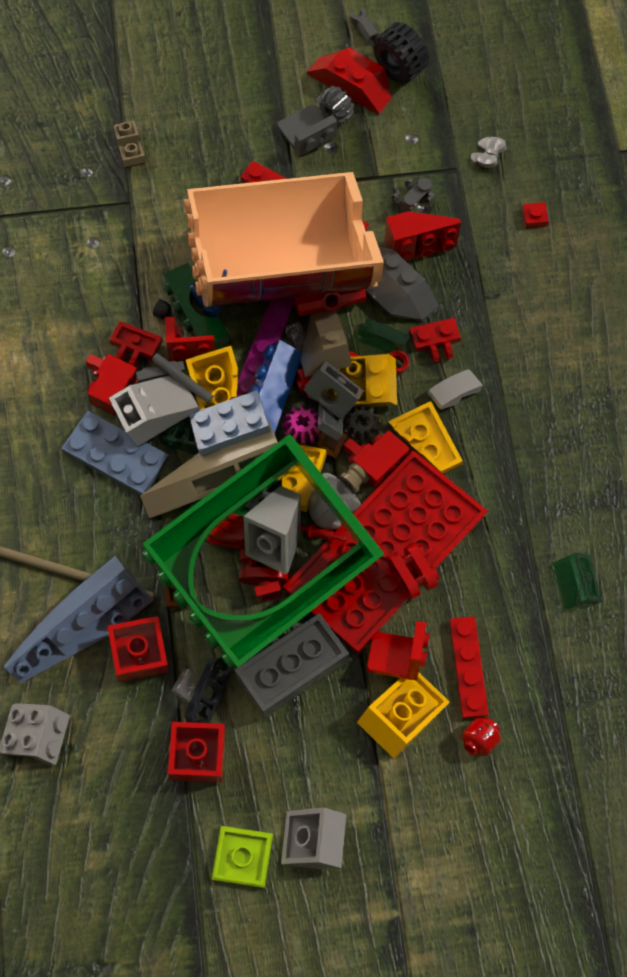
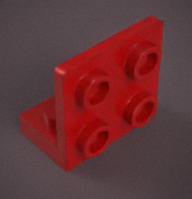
[165,317,215,365]

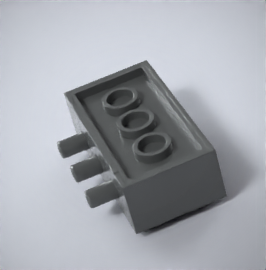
[234,613,349,719]

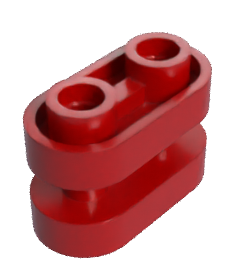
[206,515,245,550]
[386,543,440,600]
[238,549,288,585]

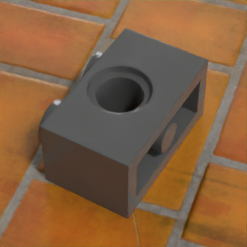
[303,360,363,420]

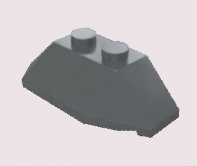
[365,247,439,322]

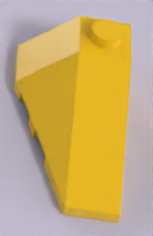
[186,346,238,410]

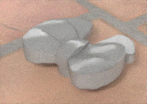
[471,137,507,168]

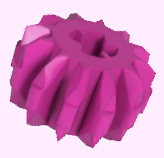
[282,405,321,445]

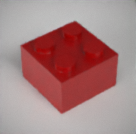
[107,616,168,682]
[168,722,226,783]

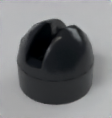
[153,299,172,319]

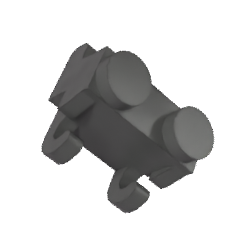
[391,177,435,213]

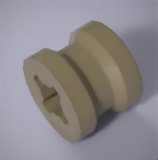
[339,463,369,494]

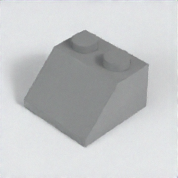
[281,808,346,869]

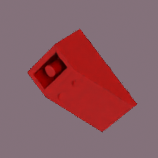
[384,211,461,262]

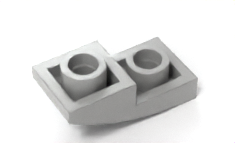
[427,369,483,409]

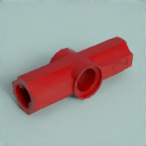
[294,289,366,316]

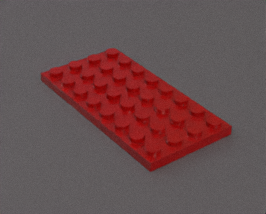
[283,450,488,654]

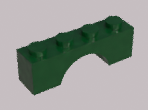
[162,263,230,350]

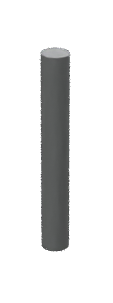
[152,353,214,403]

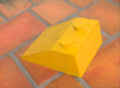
[357,673,450,759]

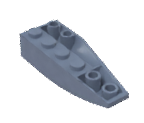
[4,556,153,684]

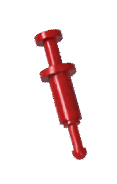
[301,522,347,542]

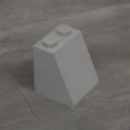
[244,486,301,574]

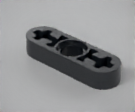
[185,658,232,723]

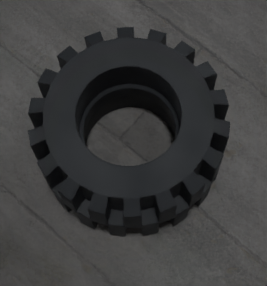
[372,22,430,84]

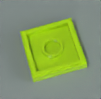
[212,826,273,889]

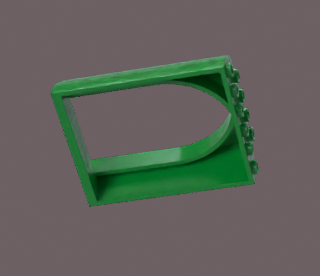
[142,434,384,668]

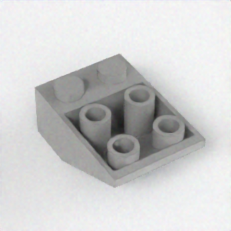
[109,375,200,446]

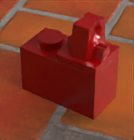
[85,354,138,416]
[343,430,410,490]

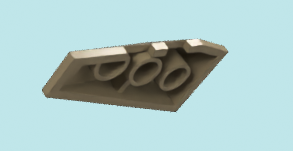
[301,310,352,378]

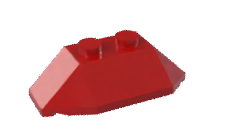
[307,47,391,115]

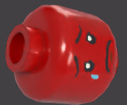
[462,718,501,757]

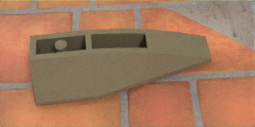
[140,418,278,518]

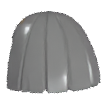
[308,473,361,530]

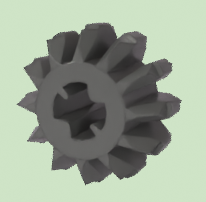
[317,86,354,126]

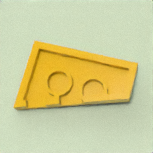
[388,401,463,474]
[280,440,326,512]

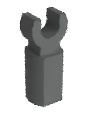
[350,8,380,45]

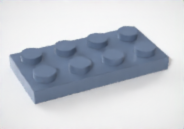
[61,411,169,495]

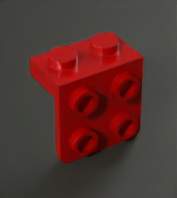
[367,621,430,681]

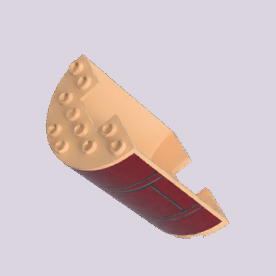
[184,172,384,307]

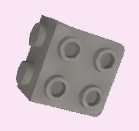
[0,703,70,765]

